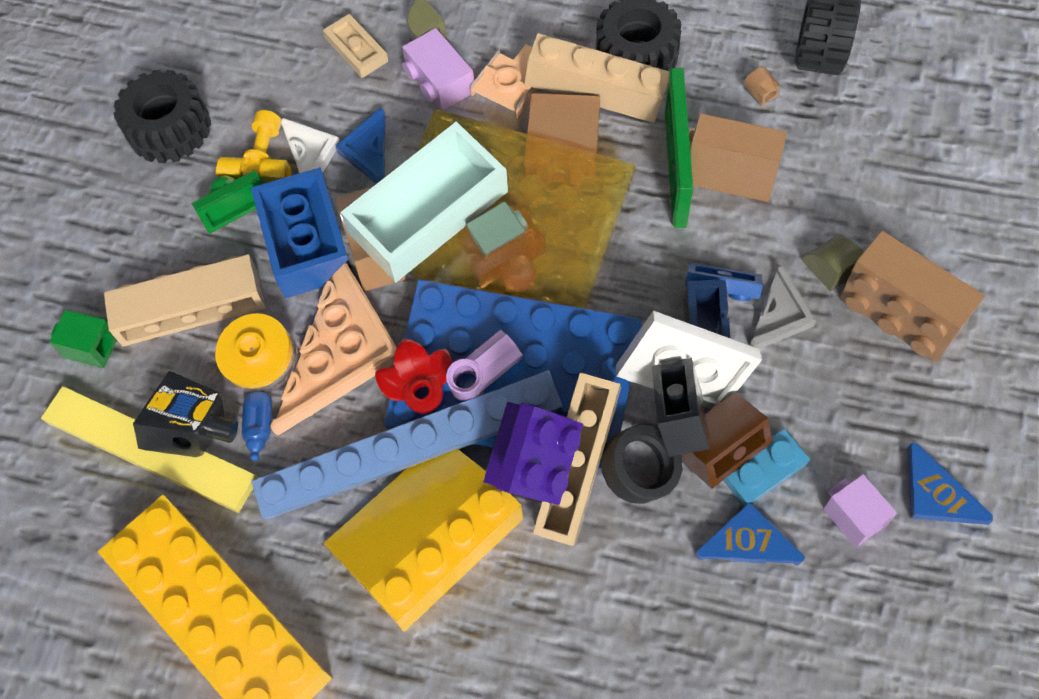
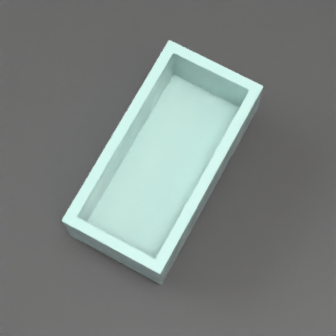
[340,122,508,283]

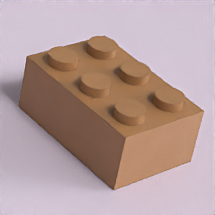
[840,231,985,363]

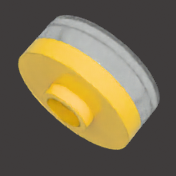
[215,313,298,393]

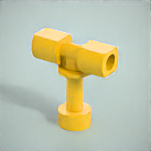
[216,110,292,184]

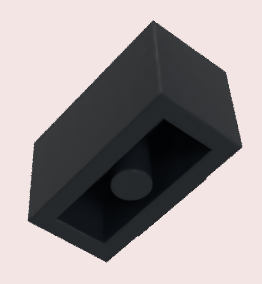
[652,357,710,457]

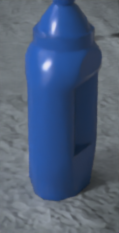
[241,392,272,461]

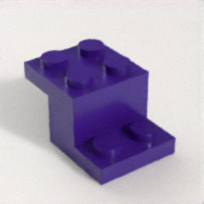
[483,401,583,505]

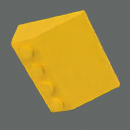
[323,449,523,632]

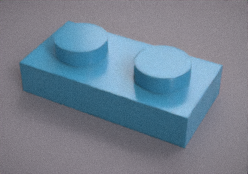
[723,429,810,507]

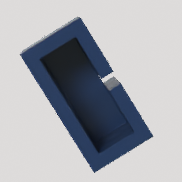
[684,280,731,339]

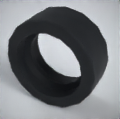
[601,424,683,504]

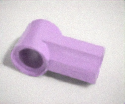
[446,330,523,402]

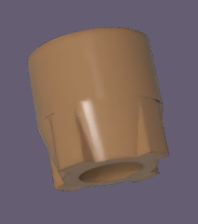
[744,66,781,106]

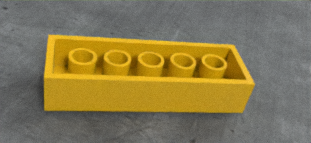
[97,495,332,699]

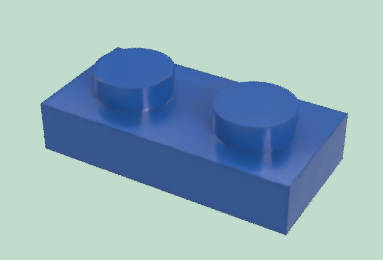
[685,262,763,301]

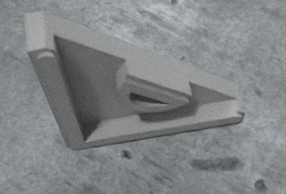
[750,265,816,349]

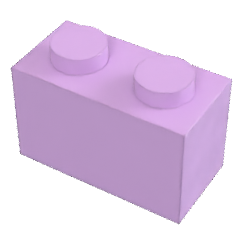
[402,28,474,111]

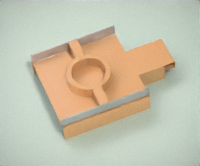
[470,44,539,118]

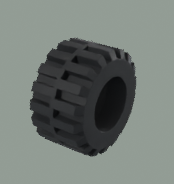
[596,0,682,71]
[795,0,861,76]
[113,69,211,163]

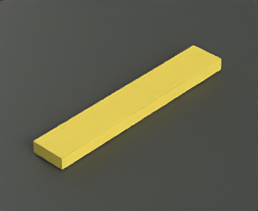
[41,386,258,513]

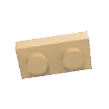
[323,14,389,78]

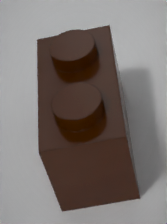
[682,392,773,488]

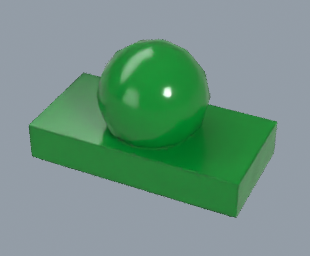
[191,170,263,234]

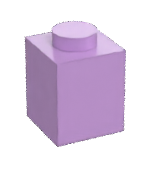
[823,474,897,548]

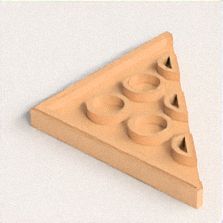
[270,262,397,436]

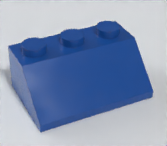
[251,167,348,299]

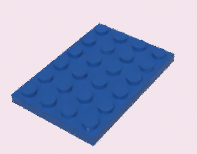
[384,280,642,470]

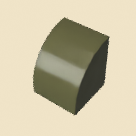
[408,0,447,41]
[802,236,864,291]

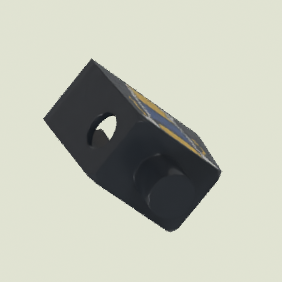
[133,371,238,458]

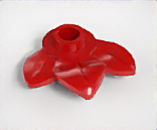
[375,338,452,414]

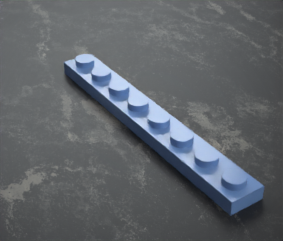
[251,370,564,520]

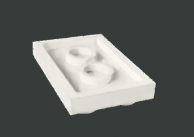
[616,311,762,409]

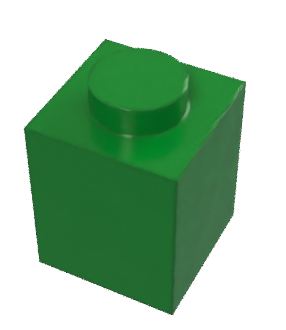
[49,310,117,368]

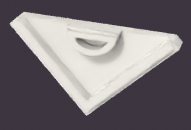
[281,118,340,173]

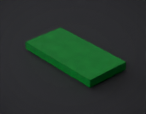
[664,68,693,228]

